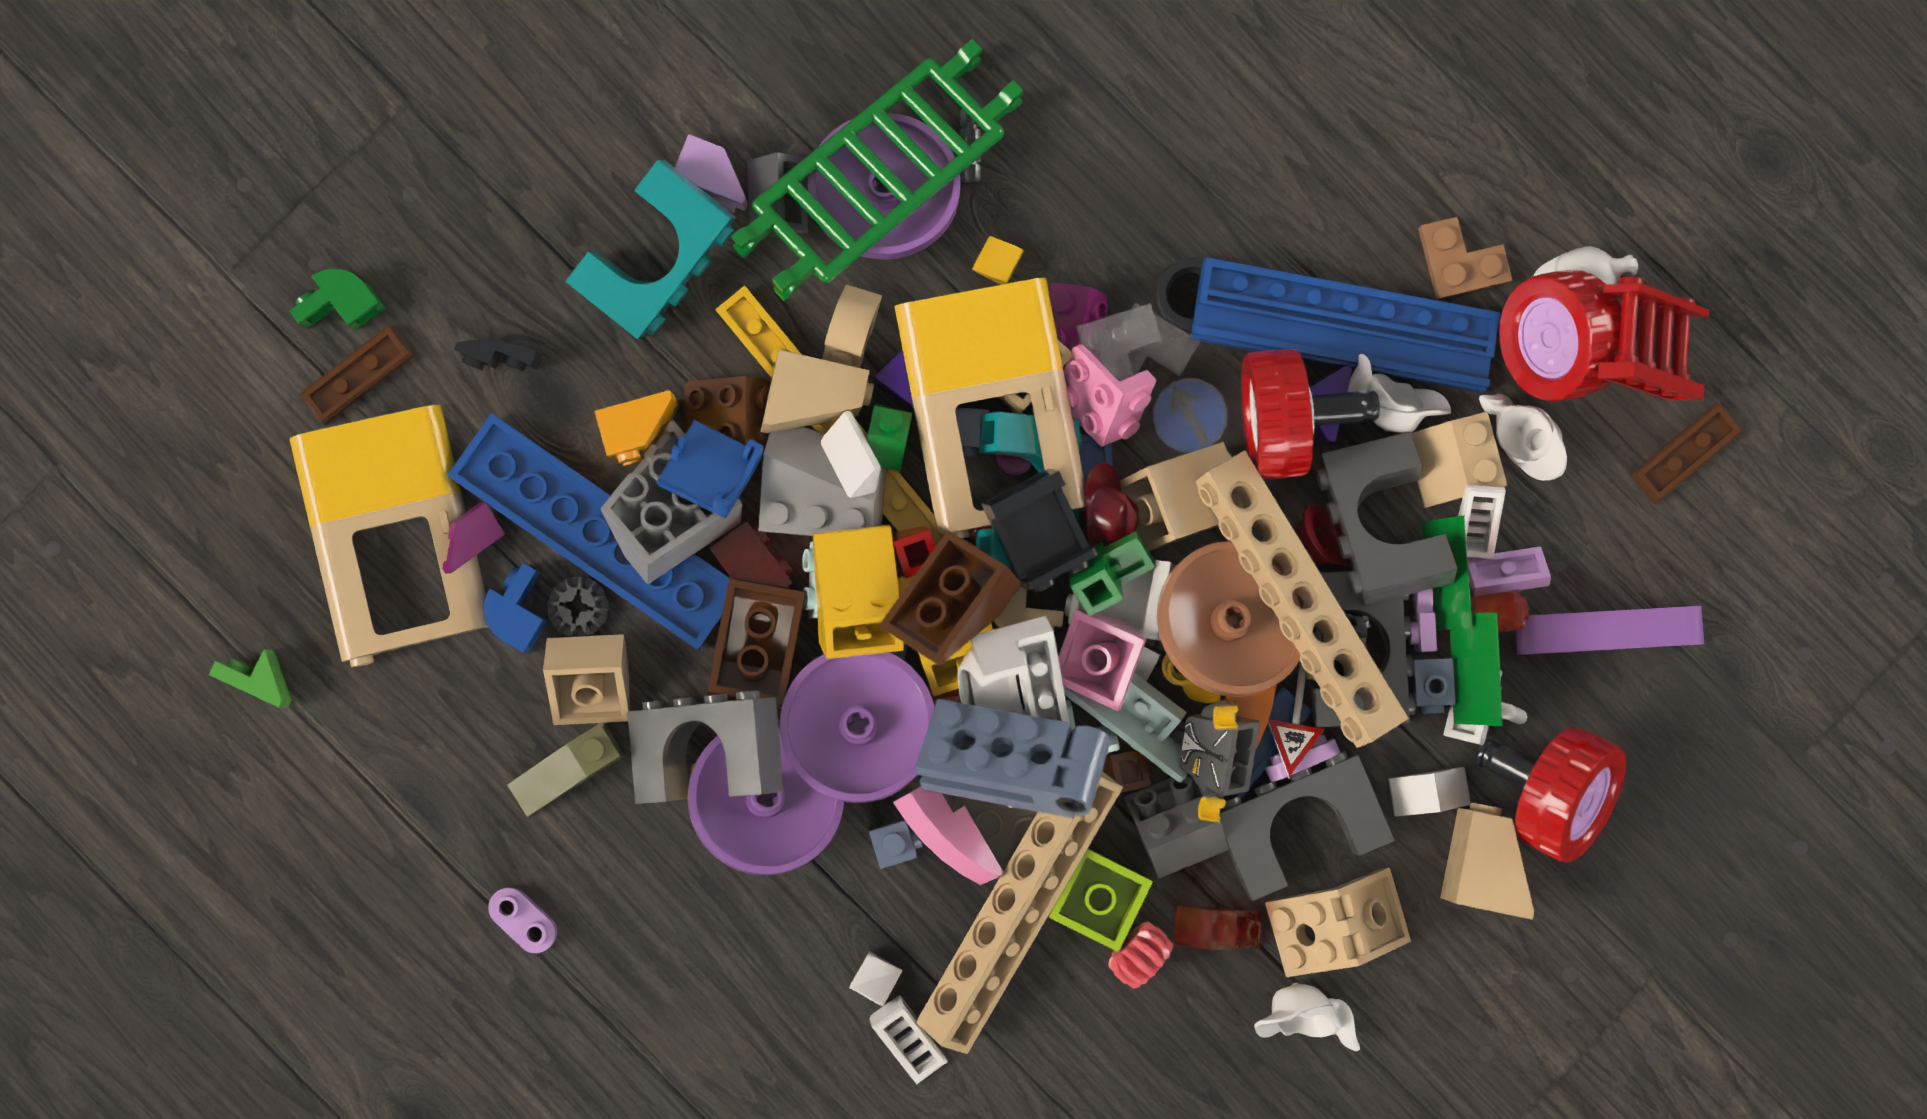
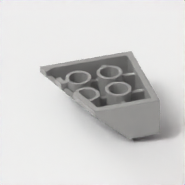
[601,419,742,584]
[759,427,886,536]

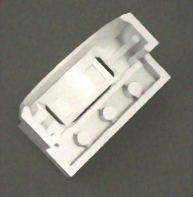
[958,616,1070,808]

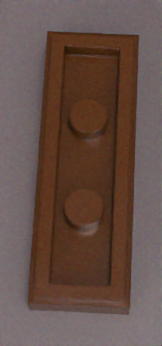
[299,324,415,425]
[1630,402,1744,504]

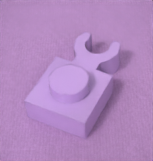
[1408,588,1437,653]

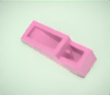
[893,786,1004,885]

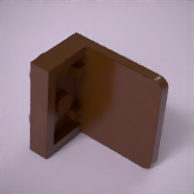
[684,376,771,454]

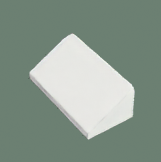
[821,411,881,498]

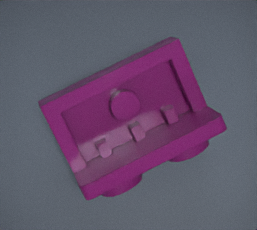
[1049,283,1108,357]

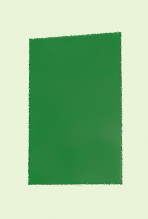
[1422,515,1473,631]
[1450,612,1502,726]

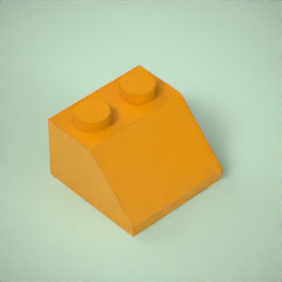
[595,390,680,467]

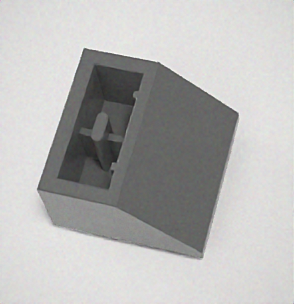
[1124,773,1229,879]

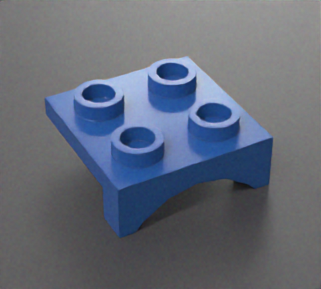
[657,420,764,519]

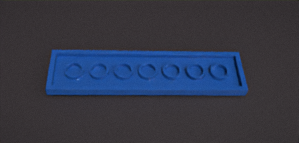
[447,413,730,650]

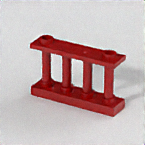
[1598,277,1709,401]

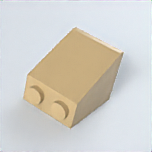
[1120,442,1243,551]
[1440,803,1534,920]

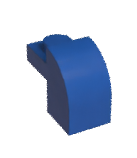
[484,563,548,654]

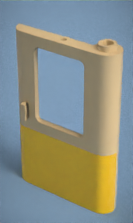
[894,278,1085,538]
[289,405,489,668]

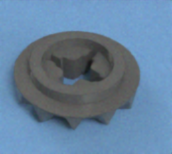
[547,576,609,637]

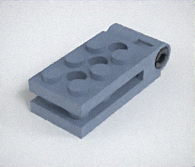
[915,699,1111,818]

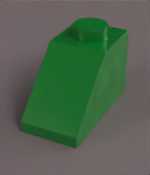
[867,403,914,472]

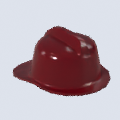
[1084,462,1139,547]
[1294,505,1351,568]

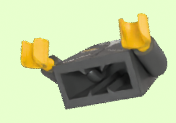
[1172,699,1260,822]

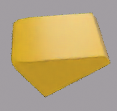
[972,236,1023,285]

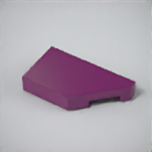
[442,502,505,574]

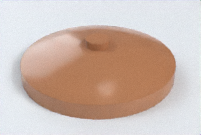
[1157,541,1303,697]

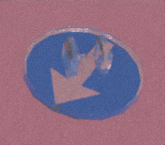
[1152,378,1228,453]

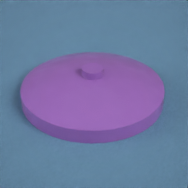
[808,113,960,260]
[780,652,935,803]
[687,720,844,875]

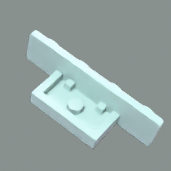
[1063,672,1188,782]

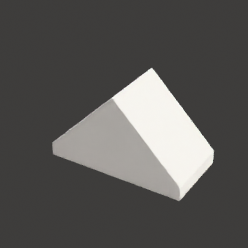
[1388,767,1470,817]

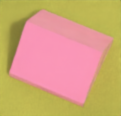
[1058,609,1146,711]

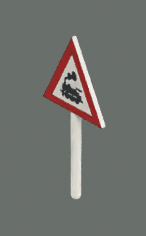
[1268,662,1325,778]

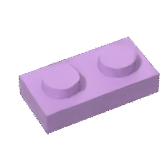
[1467,547,1551,597]

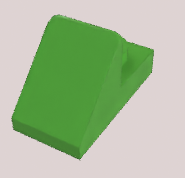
[209,649,292,707]

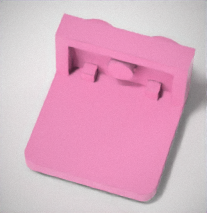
[1064,344,1157,447]

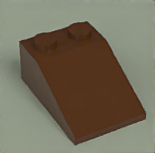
[879,530,1022,666]
[707,579,805,711]

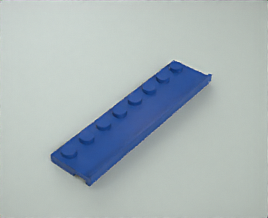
[1190,257,1500,393]

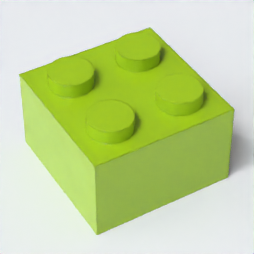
[1048,848,1153,952]

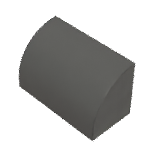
[747,152,808,236]

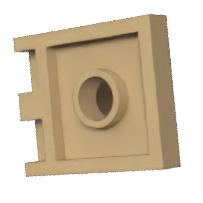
[1265,867,1411,977]

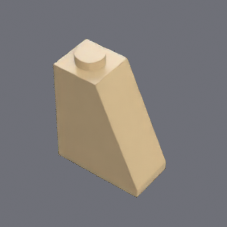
[760,350,874,434]

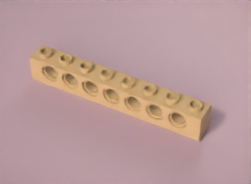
[1195,451,1409,748]
[916,772,1123,1054]

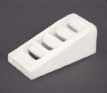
[1458,485,1506,559]
[869,995,948,1084]

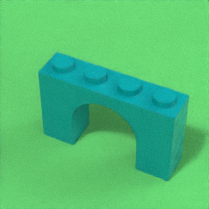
[565,160,737,339]
[976,412,1082,573]

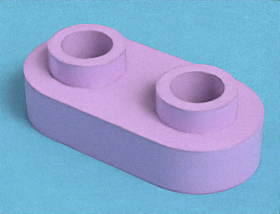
[1265,734,1340,782]
[488,887,557,953]

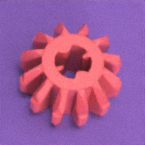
[1108,922,1173,989]

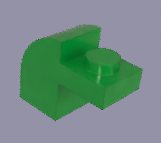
[289,269,386,330]
[1070,531,1156,617]

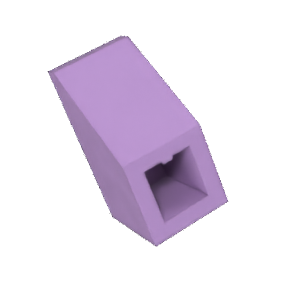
[675,134,748,212]

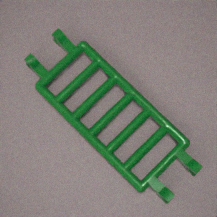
[731,39,1023,301]

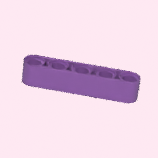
[1515,606,1704,655]

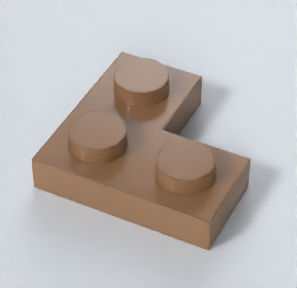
[1418,217,1513,301]

